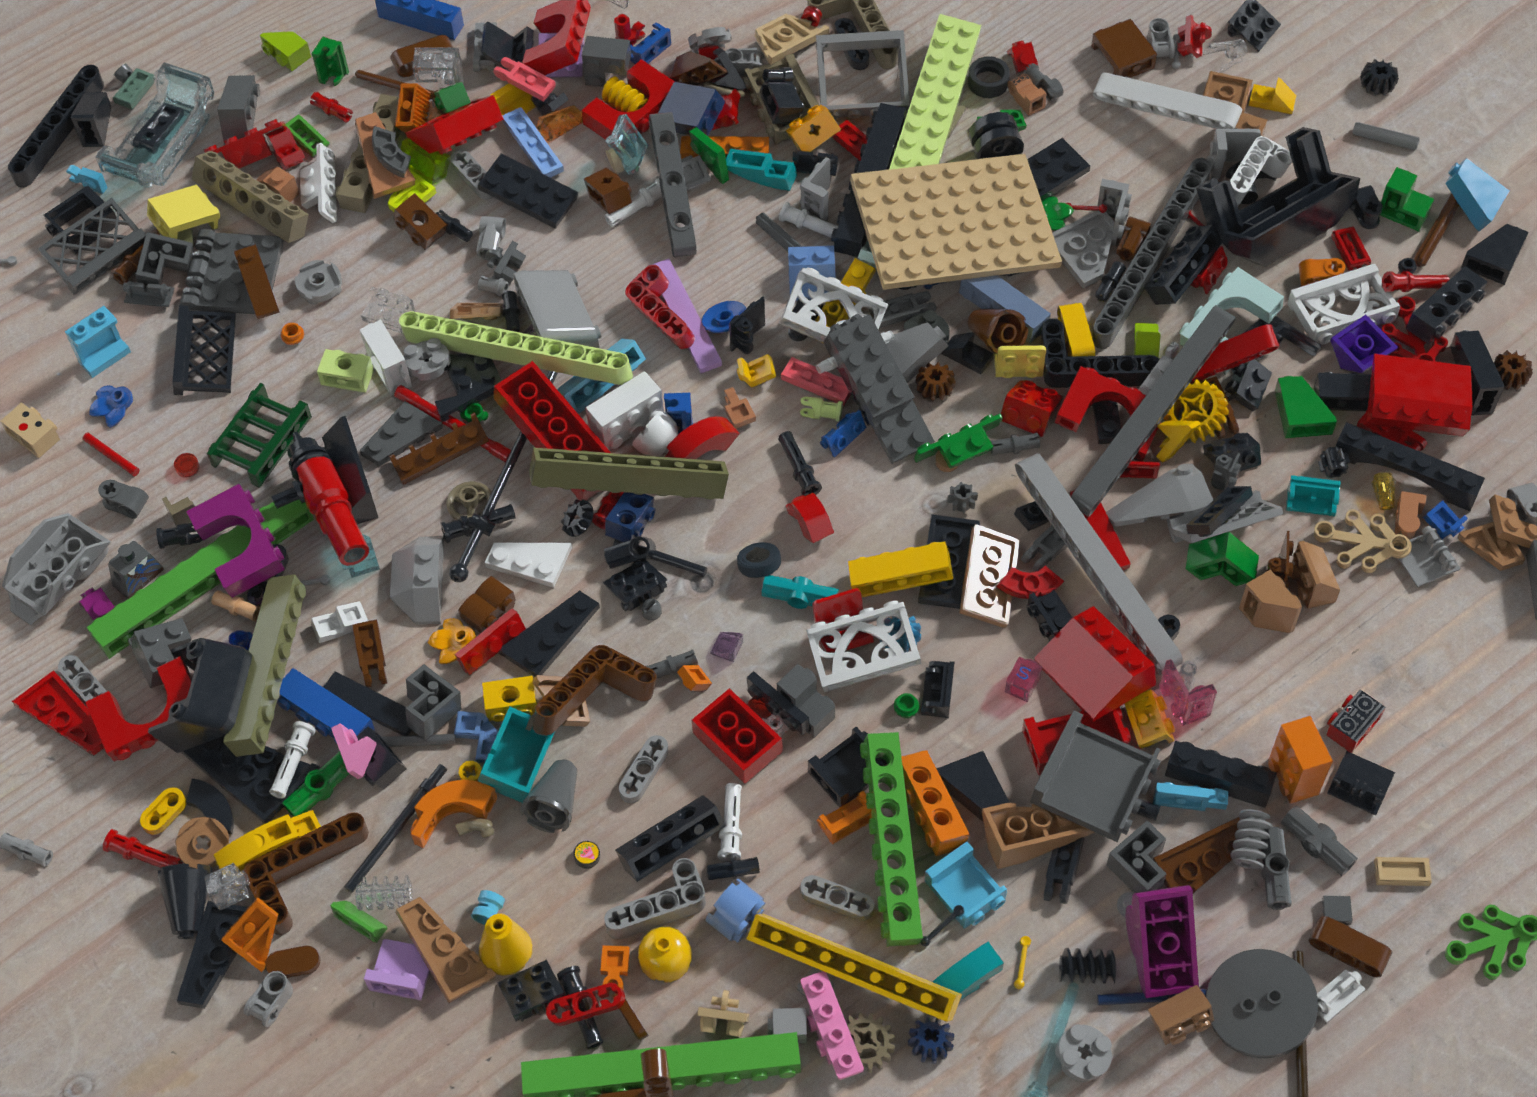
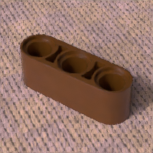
[390,35,456,78]
[1308,916,1392,978]

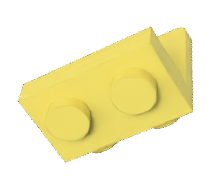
[994,346,1046,378]

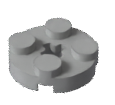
[688,27,732,54]
[295,260,342,304]
[403,338,451,381]
[1055,1024,1112,1082]

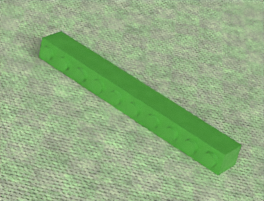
[87,500,314,659]
[521,1032,801,1097]

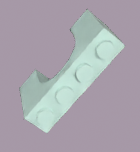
[1179,267,1284,374]

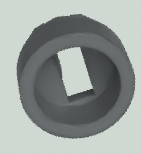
[114,63,133,83]
[642,598,662,620]

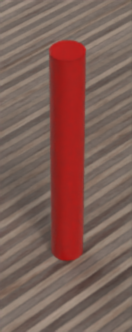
[82,432,140,477]

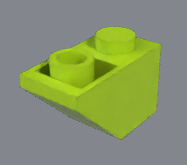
[260,31,311,71]

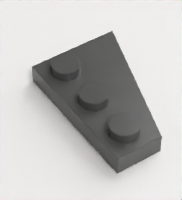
[360,401,443,467]

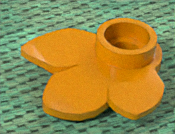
[428,618,476,664]

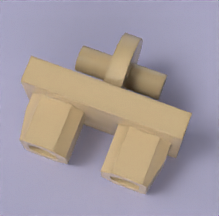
[697,990,749,1037]

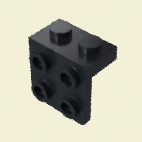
[481,22,534,72]

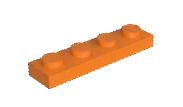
[680,136,770,159]

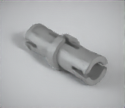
[0,833,53,867]

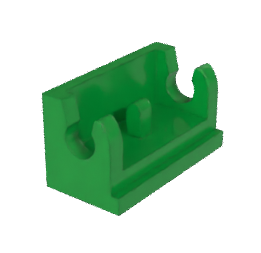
[312,36,349,86]

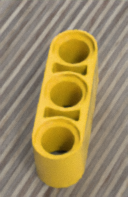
[1057,303,1096,357]

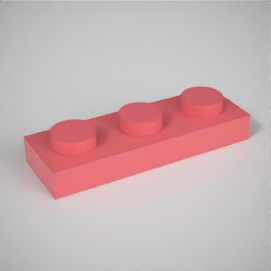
[781,357,851,406]

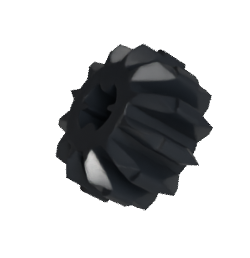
[1360,59,1399,96]

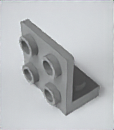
[800,157,830,221]

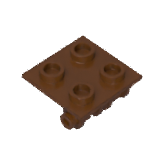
[1265,531,1294,589]

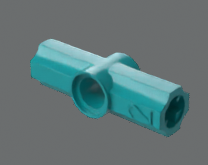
[761,575,839,609]

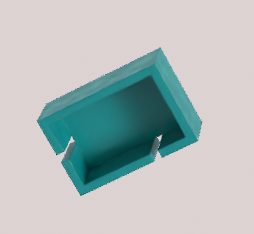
[478,706,555,803]

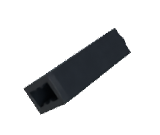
[1450,330,1504,416]

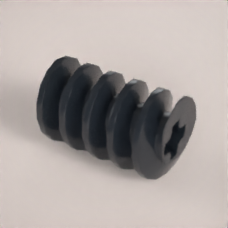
[1059,948,1116,984]

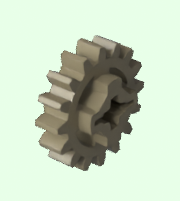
[847,1012,895,1074]

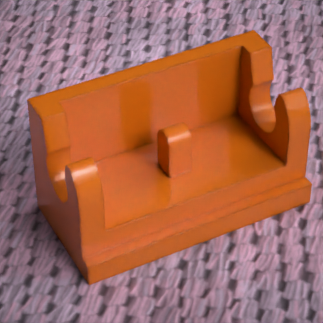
[817,791,872,845]

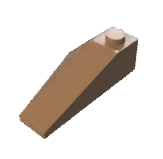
[982,803,1095,869]

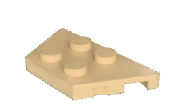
[755,14,830,64]

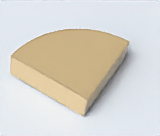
[605,148,624,174]

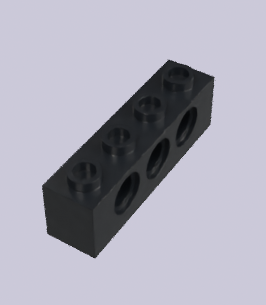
[1406,266,1488,344]
[615,795,725,882]

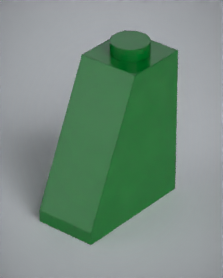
[1275,376,1337,439]

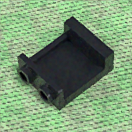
[808,726,887,808]

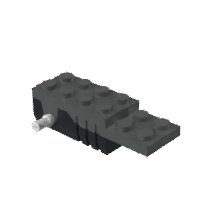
[816,314,935,464]

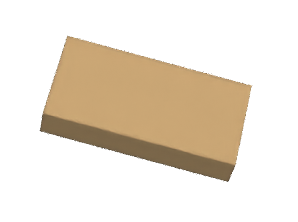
[1374,857,1432,886]

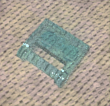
[606,114,648,175]

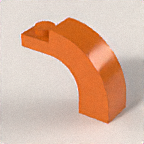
[410,780,497,848]

